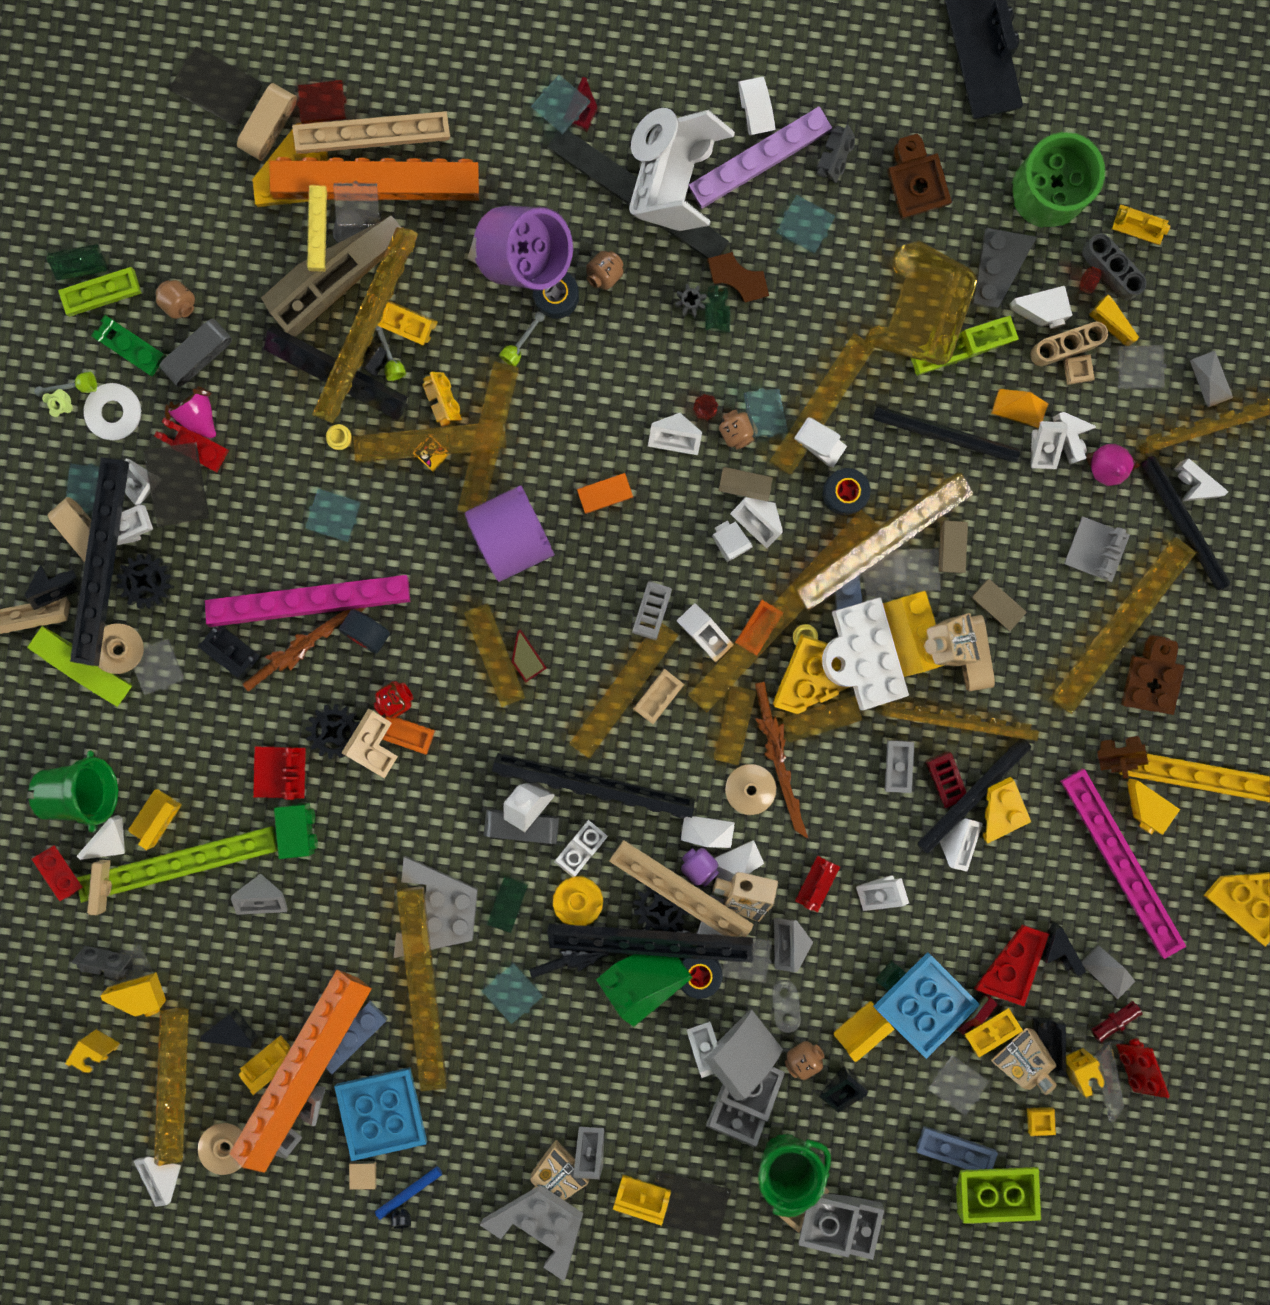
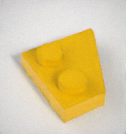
[983,777,1031,844]

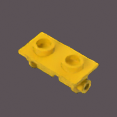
[1112,204,1170,245]
[422,372,462,427]

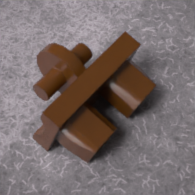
[1097,736,1148,779]

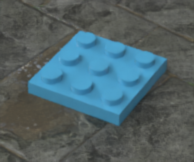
[874,952,980,1059]
[334,1067,427,1161]

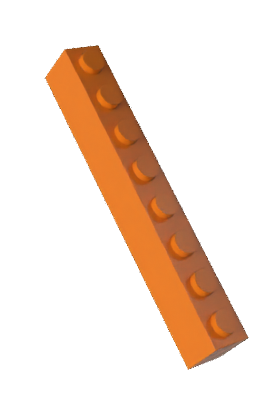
[269,157,479,201]
[229,970,372,1173]

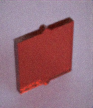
[297,80,347,124]

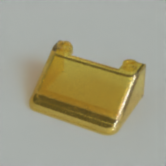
[864,241,977,365]

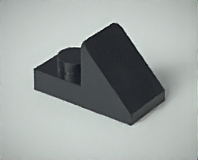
[343,334,388,376]
[25,565,81,610]
[1041,923,1087,977]

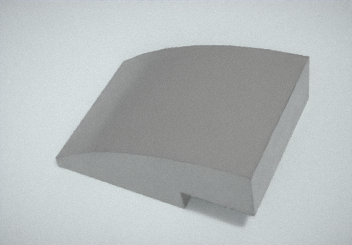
[704,1009,783,1101]
[706,1067,785,1147]
[798,1194,884,1260]

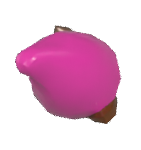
[165,386,216,438]
[1086,444,1140,486]

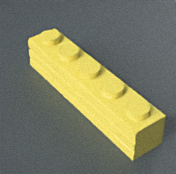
[307,185,327,272]

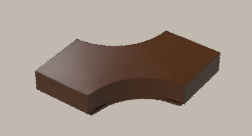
[707,252,769,303]

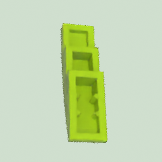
[909,315,1019,376]
[27,626,132,707]

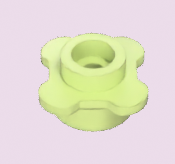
[42,389,73,417]

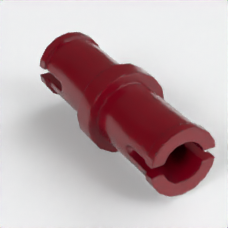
[1090,1001,1143,1043]

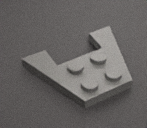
[394,856,478,958]
[480,1185,583,1282]

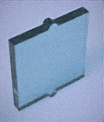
[531,75,590,134]
[776,195,835,254]
[743,388,788,438]
[66,463,99,513]
[305,489,361,542]
[482,963,543,1024]

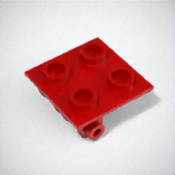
[253,746,306,800]
[1116,1038,1170,1098]

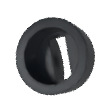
[391,1209,411,1229]

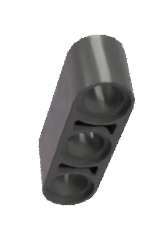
[1082,233,1147,301]
[159,318,232,387]
[483,810,559,844]

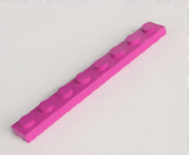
[205,575,410,627]
[1060,769,1186,959]

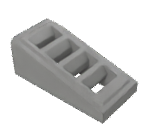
[632,581,672,640]

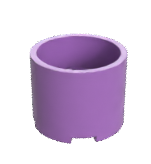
[474,206,573,290]
[465,485,555,582]

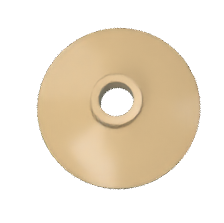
[98,624,144,674]
[725,764,776,815]
[198,1123,242,1175]

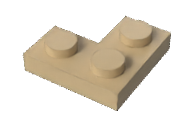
[342,709,398,778]

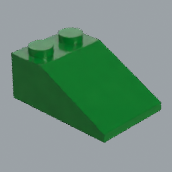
[596,954,693,1027]

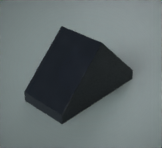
[200,1009,258,1048]
[819,1066,868,1113]

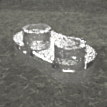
[772,980,801,1033]

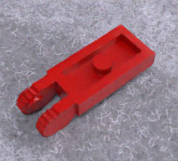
[154,417,229,472]

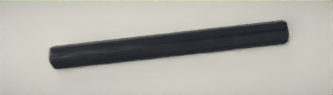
[873,406,1020,463]
[1141,455,1230,590]
[917,738,1031,854]

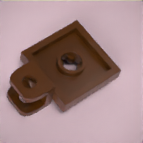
[887,134,952,220]
[1121,635,1185,715]

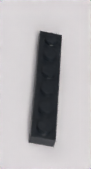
[263,325,408,421]

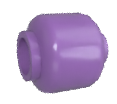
[681,848,719,886]

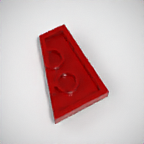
[974,924,1049,1006]

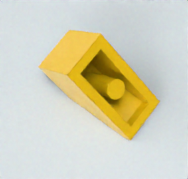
[1127,778,1180,835]
[100,973,166,1017]

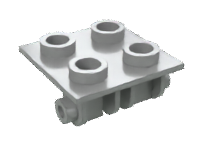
[1064,517,1130,582]

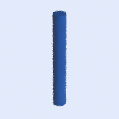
[375,1166,443,1220]

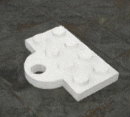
[822,597,909,710]

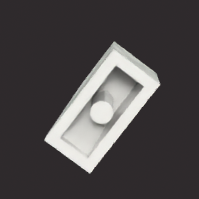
[1009,286,1072,329]
[712,521,753,562]
[677,603,734,662]
[504,783,554,832]

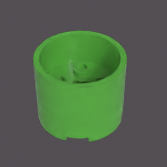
[1012,132,1105,228]

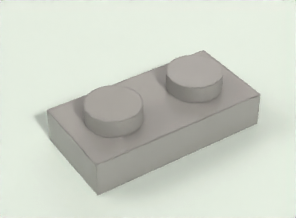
[885,740,914,793]

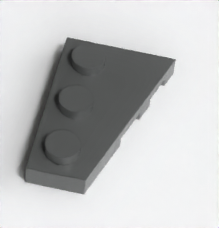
[971,228,1037,310]

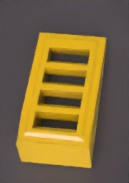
[1089,294,1139,346]

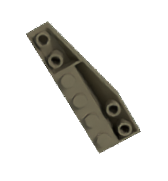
[261,216,409,337]

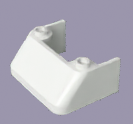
[629,110,735,231]

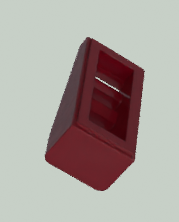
[925,751,967,808]

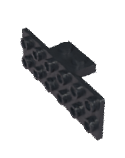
[944,0,1023,120]

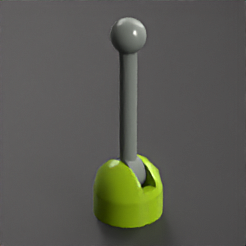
[499,312,545,368]
[373,321,406,381]
[34,372,97,397]

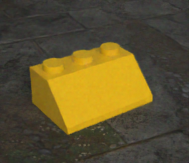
[883,591,945,677]

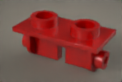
[31,845,83,902]
[795,855,840,912]

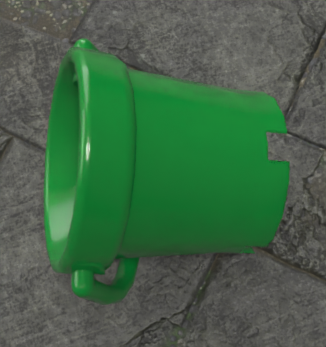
[29,750,119,832]
[758,1134,831,1217]

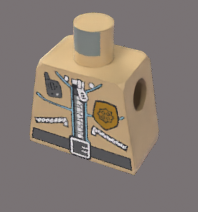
[925,613,982,666]
[713,872,778,922]
[991,1028,1057,1095]
[530,1140,589,1200]

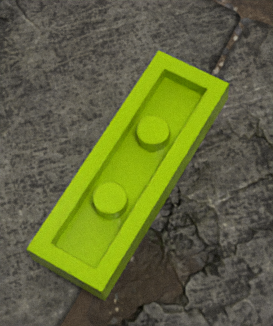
[58,267,142,317]

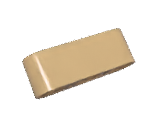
[237,83,297,161]
[1030,322,1108,366]
[48,497,91,562]
[962,615,995,692]

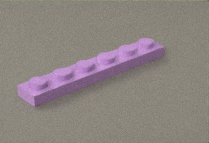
[688,106,832,209]

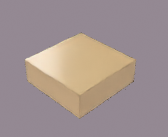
[1063,354,1095,385]
[349,1161,376,1189]

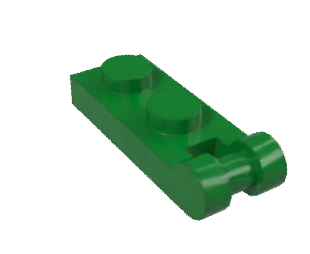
[91,315,166,377]

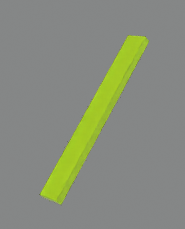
[77,826,278,903]

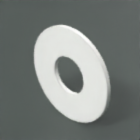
[631,108,678,162]
[84,383,141,440]

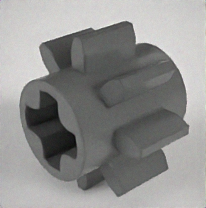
[676,284,707,318]

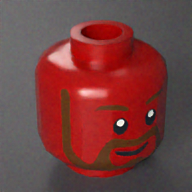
[374,681,414,719]

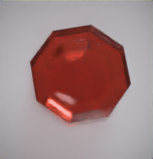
[1079,266,1102,294]
[693,394,718,421]

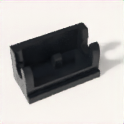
[198,625,261,678]
[1033,1018,1066,1076]

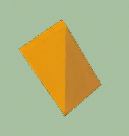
[991,389,1048,428]

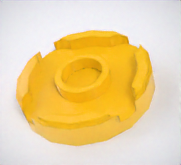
[553,876,603,926]

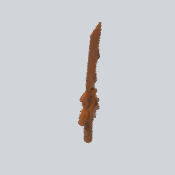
[243,607,367,691]
[755,682,808,838]

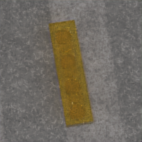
[464,603,526,707]

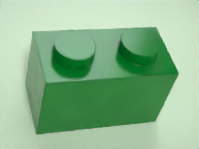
[274,803,318,859]

